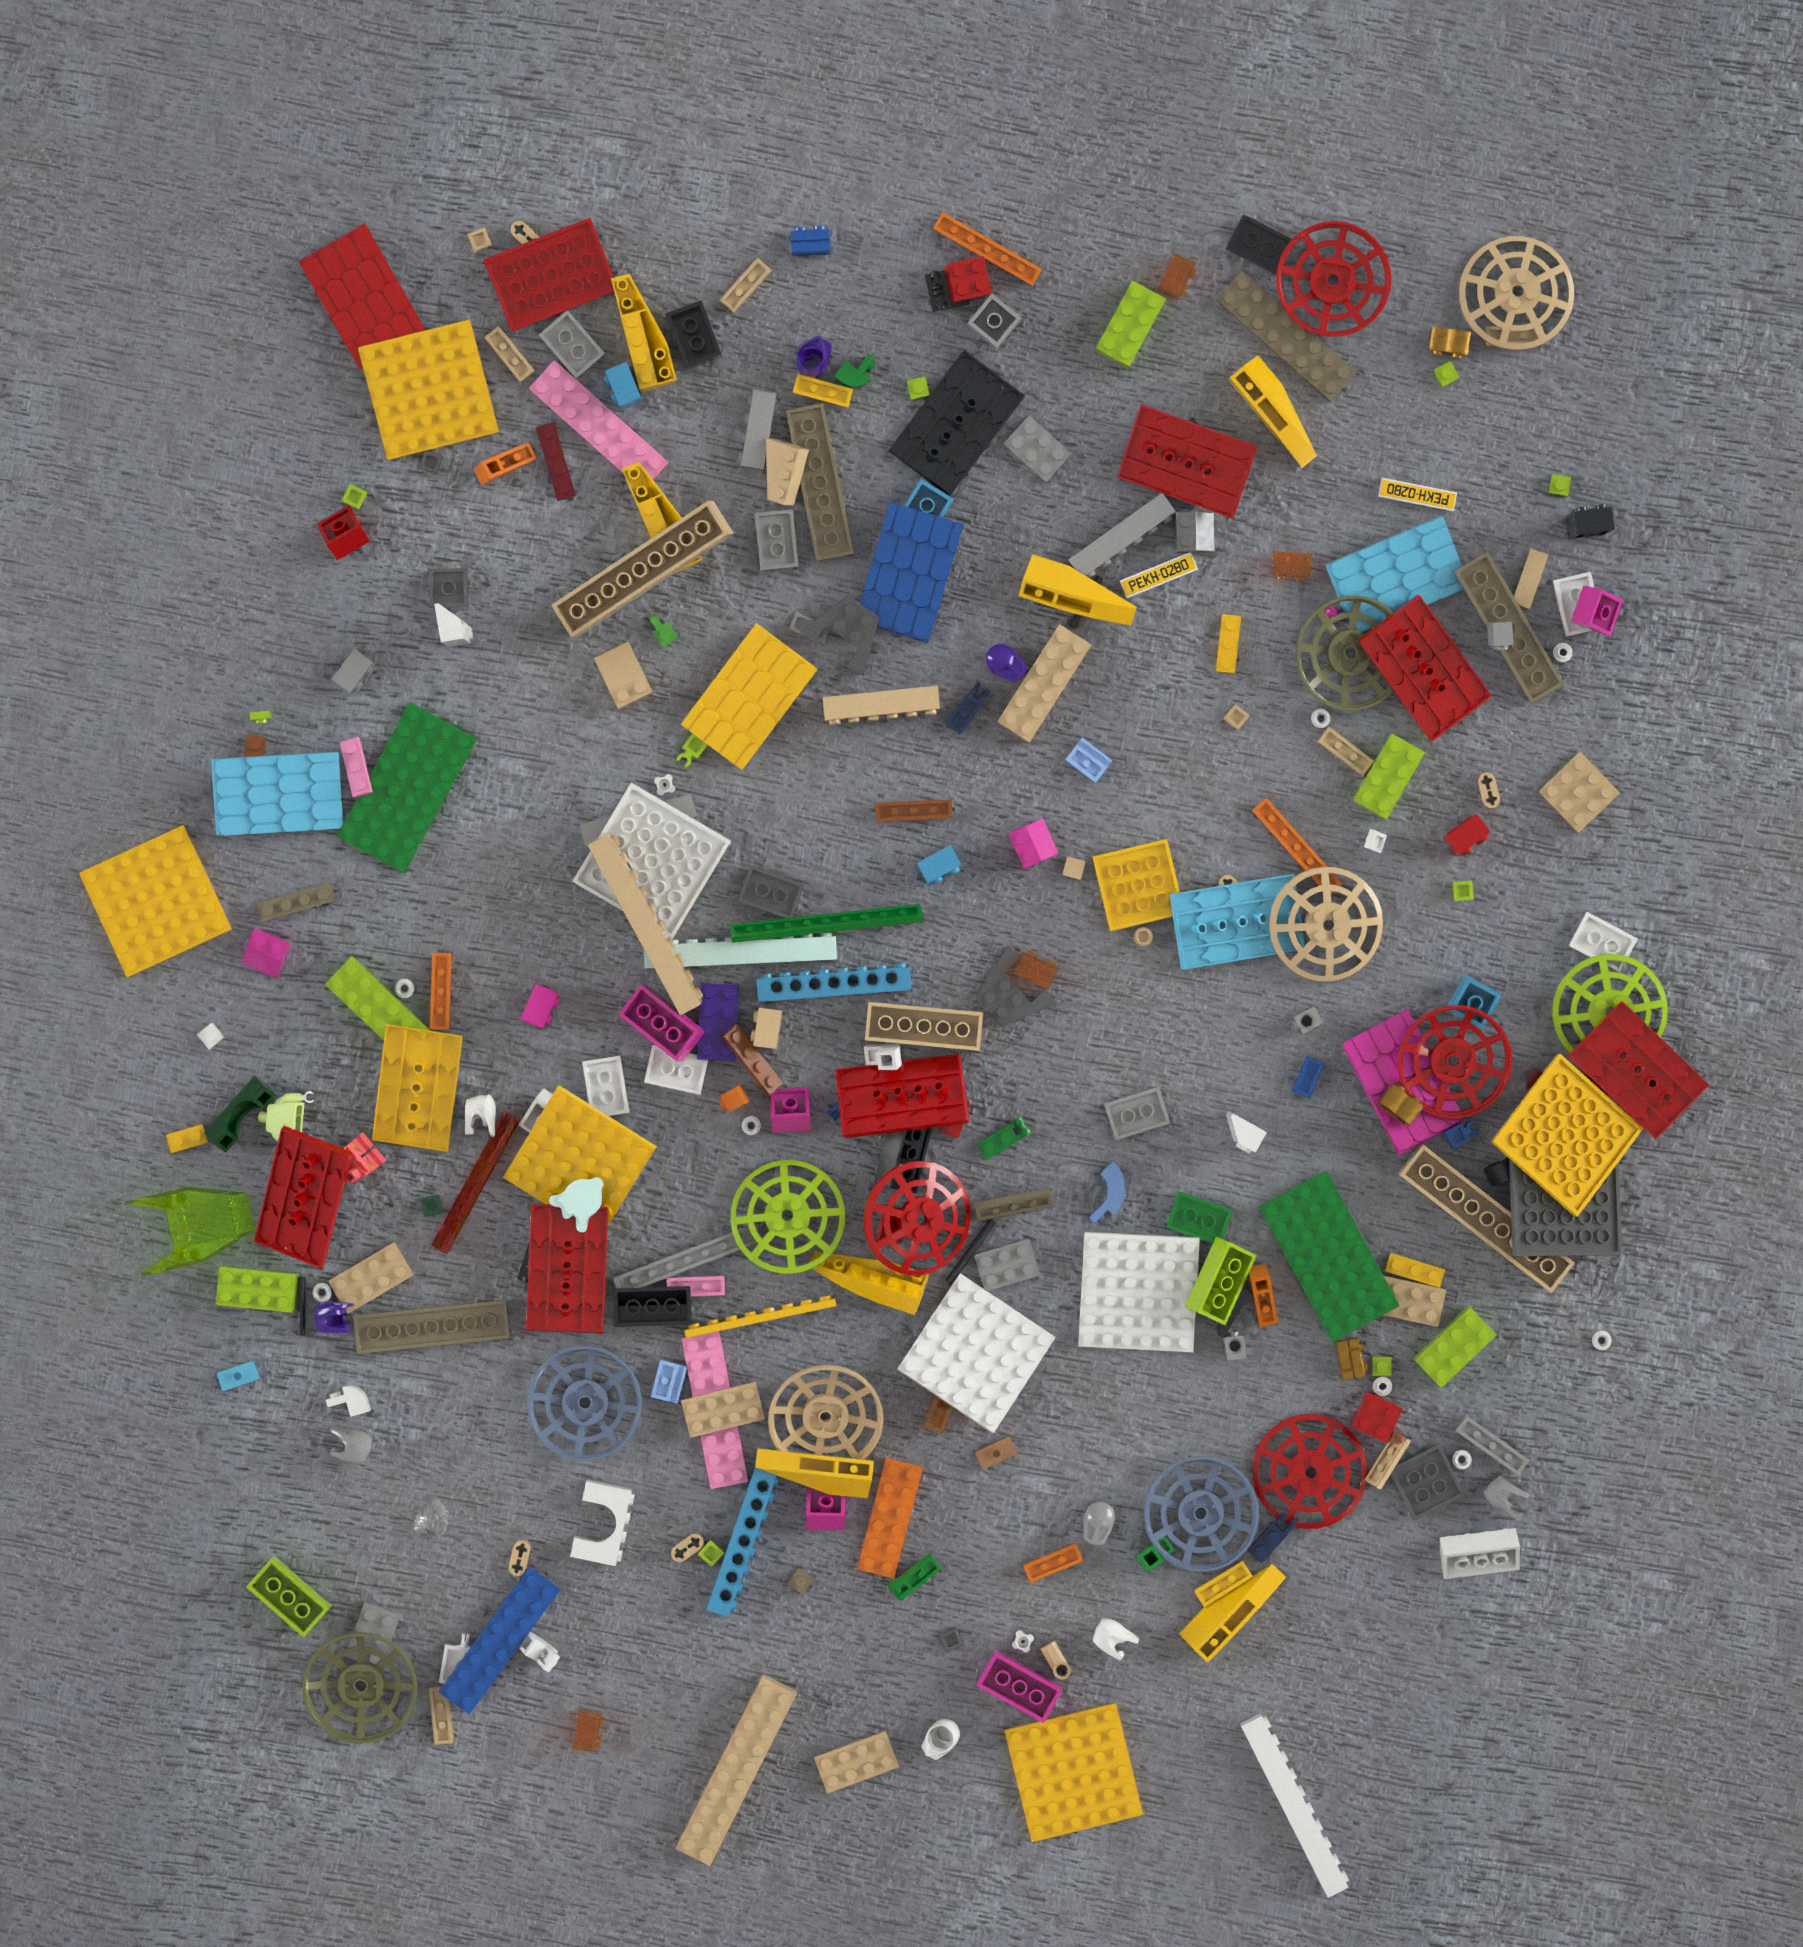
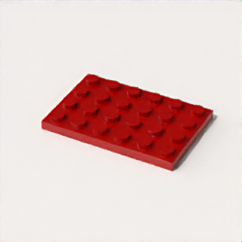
[483,218,614,332]

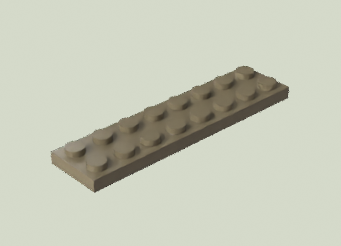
[1216,271,1356,402]
[786,403,854,562]
[1453,552,1564,704]
[353,1300,510,1354]

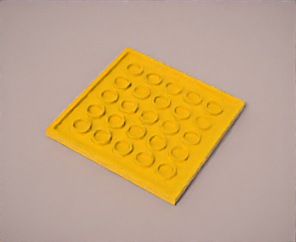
[358,319,499,460]
[79,825,232,978]
[1491,1054,1644,1217]
[503,1085,657,1226]
[1004,1702,1143,1842]

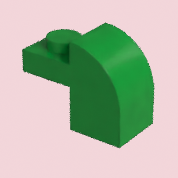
[834,353,876,388]
[1134,1537,1175,1572]

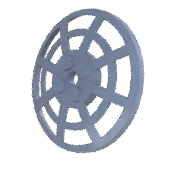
[527,1346,642,1461]
[1144,1456,1259,1572]

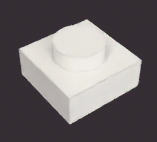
[1364,829,1387,853]
[197,1023,225,1050]

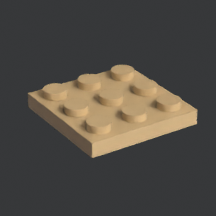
[1538,752,1620,833]

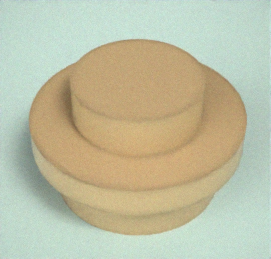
[1134,927,1153,946]

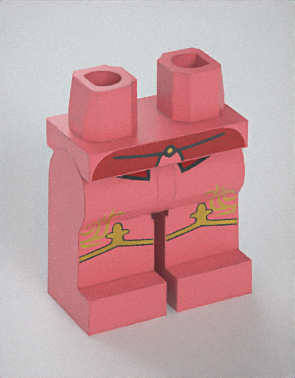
[343,1132,387,1185]

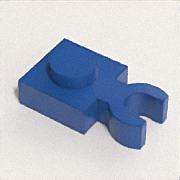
[1443,1120,1480,1149]

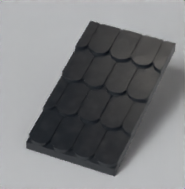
[888,350,1025,496]

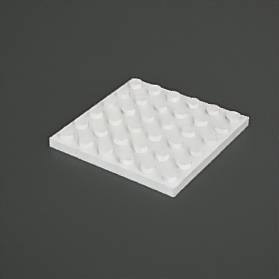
[572,782,731,939]
[1078,1232,1200,1352]
[897,1274,1056,1433]

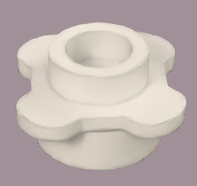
[654,774,675,795]
[1012,1630,1034,1652]

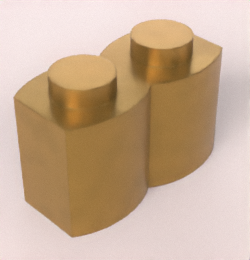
[1428,327,1471,359]
[1377,1084,1423,1127]

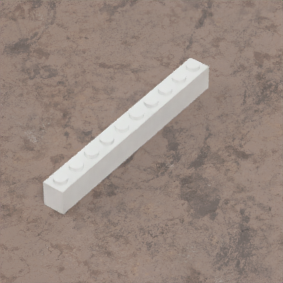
[1240,1714,1349,1898]

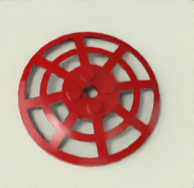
[1276,221,1392,337]
[1397,1005,1512,1119]
[863,1161,971,1276]
[1252,1414,1367,1529]

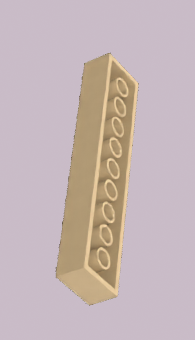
[551,501,734,638]
[588,832,703,1015]
[1398,1144,1575,1293]
[676,1674,797,1866]

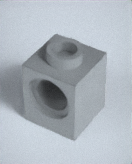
[1292,1006,1323,1034]
[1223,1331,1246,1361]

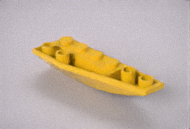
[611,274,677,393]
[1228,355,1317,468]
[622,462,702,576]
[1018,554,1137,625]
[809,1251,929,1315]
[755,1448,874,1498]
[1179,1564,1286,1663]

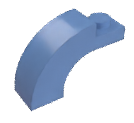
[1089,1161,1125,1223]

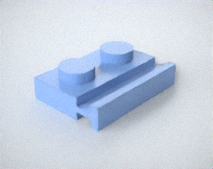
[1065,738,1112,783]
[651,1359,687,1404]

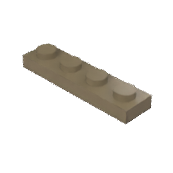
[257,882,336,922]
[974,1188,1053,1221]

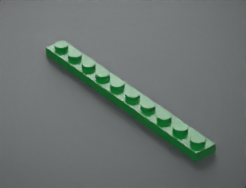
[730,904,923,943]

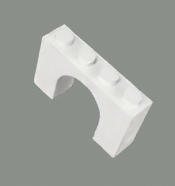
[570,1479,635,1566]

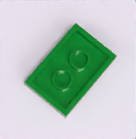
[1166,1191,1233,1243]

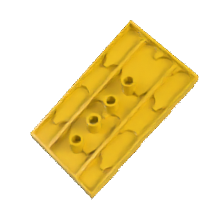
[681,623,818,770]
[372,1024,463,1152]

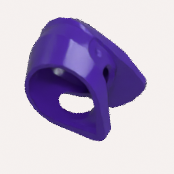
[796,336,832,378]
[986,644,1027,683]
[313,1301,354,1333]

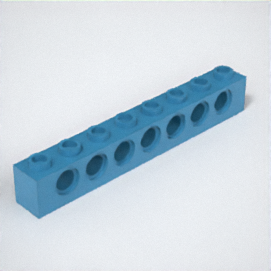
[756,963,912,1002]
[707,1468,780,1617]

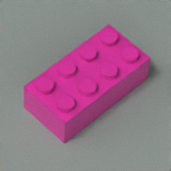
[618,984,706,1062]
[976,1649,1063,1723]

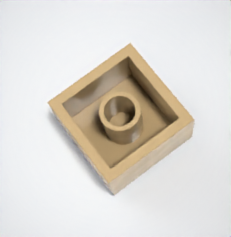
[750,1007,783,1049]

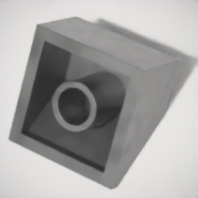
[1175,512,1215,553]

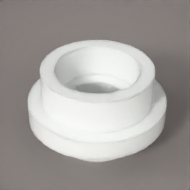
[1553,643,1572,662]
[1311,709,1330,728]
[395,979,414,998]
[742,1116,761,1135]
[312,1283,332,1302]
[1592,1331,1611,1350]
[1373,1377,1392,1396]
[1452,1450,1472,1469]

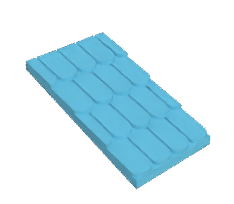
[1325,516,1463,632]
[211,752,343,836]
[1169,874,1305,970]

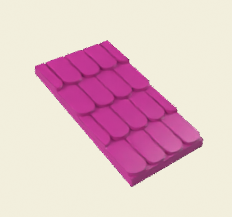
[1342,1009,1464,1156]

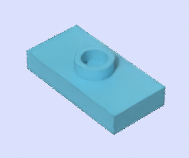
[217,1360,260,1391]

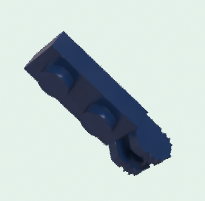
[945,682,991,735]
[1247,1513,1296,1563]

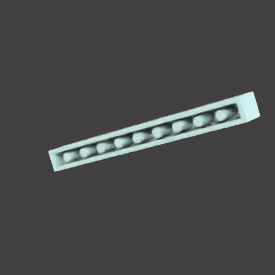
[644,933,837,969]

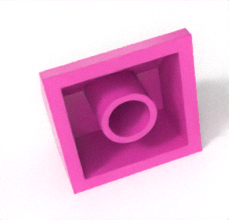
[1571,585,1623,636]
[1008,819,1058,869]
[241,928,292,979]
[520,984,561,1028]
[770,1087,811,1133]
[806,1487,845,1530]

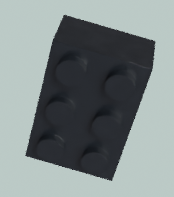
[665,300,722,370]
[1566,504,1615,539]

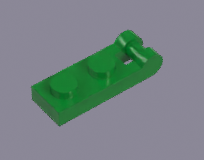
[976,1116,1032,1161]
[888,1553,942,1601]

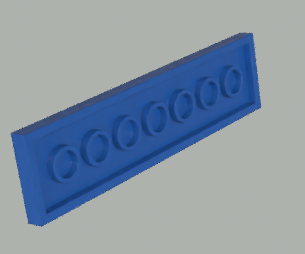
[438,1566,561,1715]

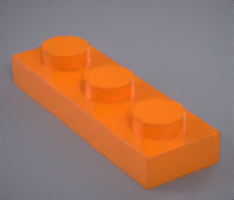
[1023,1543,1083,1583]

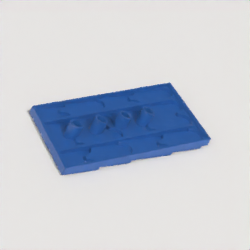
[860,502,964,643]

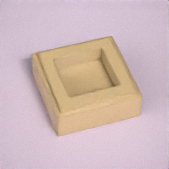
[467,227,492,253]
[1223,704,1250,731]
[1062,856,1086,880]

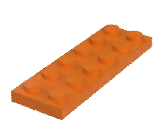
[857,1457,923,1579]

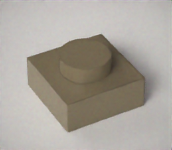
[787,1567,814,1595]

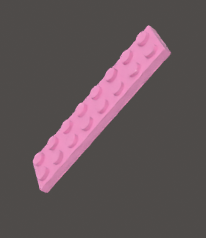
[529,360,669,480]
[681,1331,748,1489]

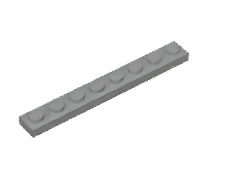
[613,1223,762,1288]

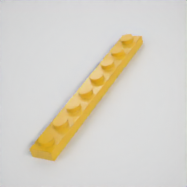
[684,1295,837,1338]

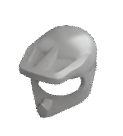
[331,1426,373,1462]
[1483,1476,1531,1520]
[1083,1502,1115,1545]

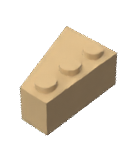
[766,438,809,505]

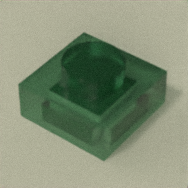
[420,1194,444,1217]

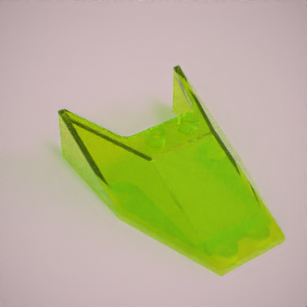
[125,1187,255,1276]

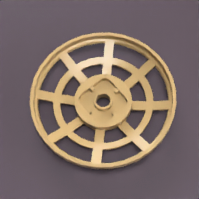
[1459,236,1574,351]
[1269,867,1383,982]
[768,1365,884,1459]

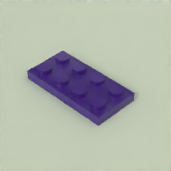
[697,983,739,1062]

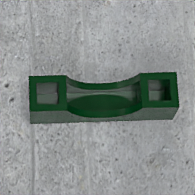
[204,1075,276,1153]

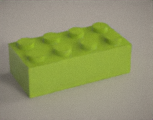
[1095,280,1166,369]
[1352,734,1425,820]
[1185,1237,1257,1325]
[215,1265,299,1313]
[1412,1306,1496,1388]
[246,1556,331,1638]

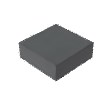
[419,450,444,475]
[939,1627,964,1652]

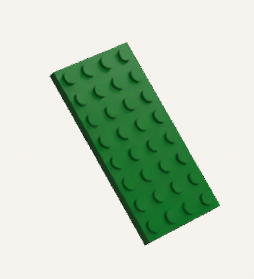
[336,702,477,874]
[1259,1171,1400,1342]

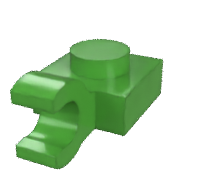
[648,614,679,648]

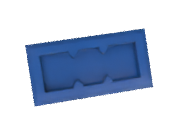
[1292,1056,1325,1099]

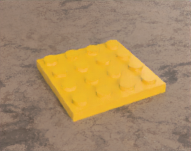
[1092,839,1180,931]

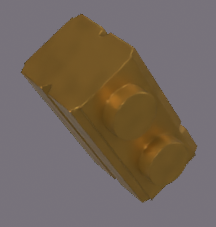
[1335,1337,1368,1380]

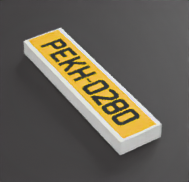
[1378,478,1457,512]
[1119,552,1198,599]

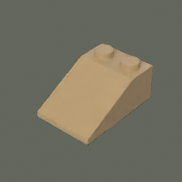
[594,642,653,710]

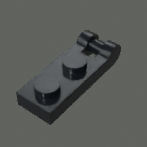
[1216,1287,1249,1337]

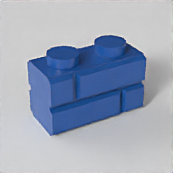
[791,226,831,256]

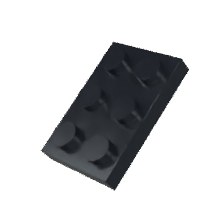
[1226,214,1292,275]

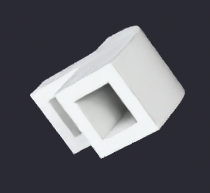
[864,1042,902,1070]
[326,1385,371,1417]
[518,1632,560,1672]

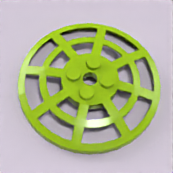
[1552,954,1668,1053]
[730,1160,845,1274]

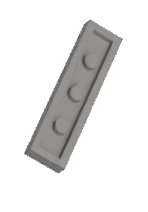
[1455,1415,1529,1476]

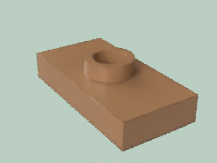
[975,1436,1018,1469]

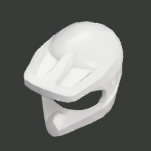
[465,1094,496,1137]
[1092,1618,1139,1660]
[922,1719,960,1760]

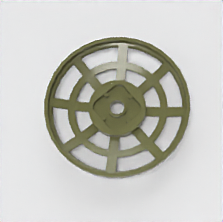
[1296,595,1393,711]
[302,1632,418,1744]

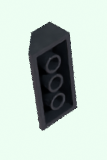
[874,1127,933,1194]
[613,1286,692,1327]

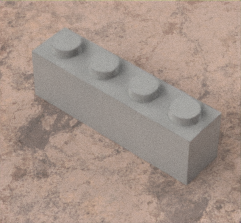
[738,390,777,471]

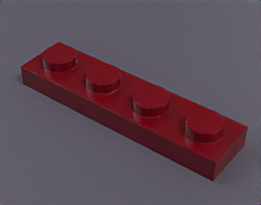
[536,422,576,501]

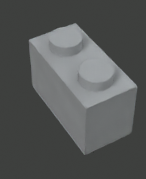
[1487,622,1513,650]
[332,649,375,694]

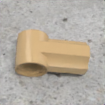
[1040,1641,1070,1679]

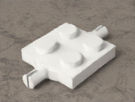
[439,1633,470,1683]

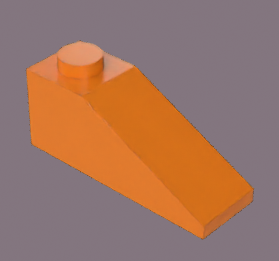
[473,442,537,486]
[719,1084,750,1112]
[1248,1264,1278,1327]

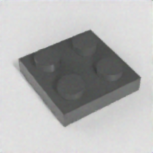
[429,568,469,608]

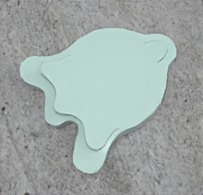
[549,1177,603,1232]

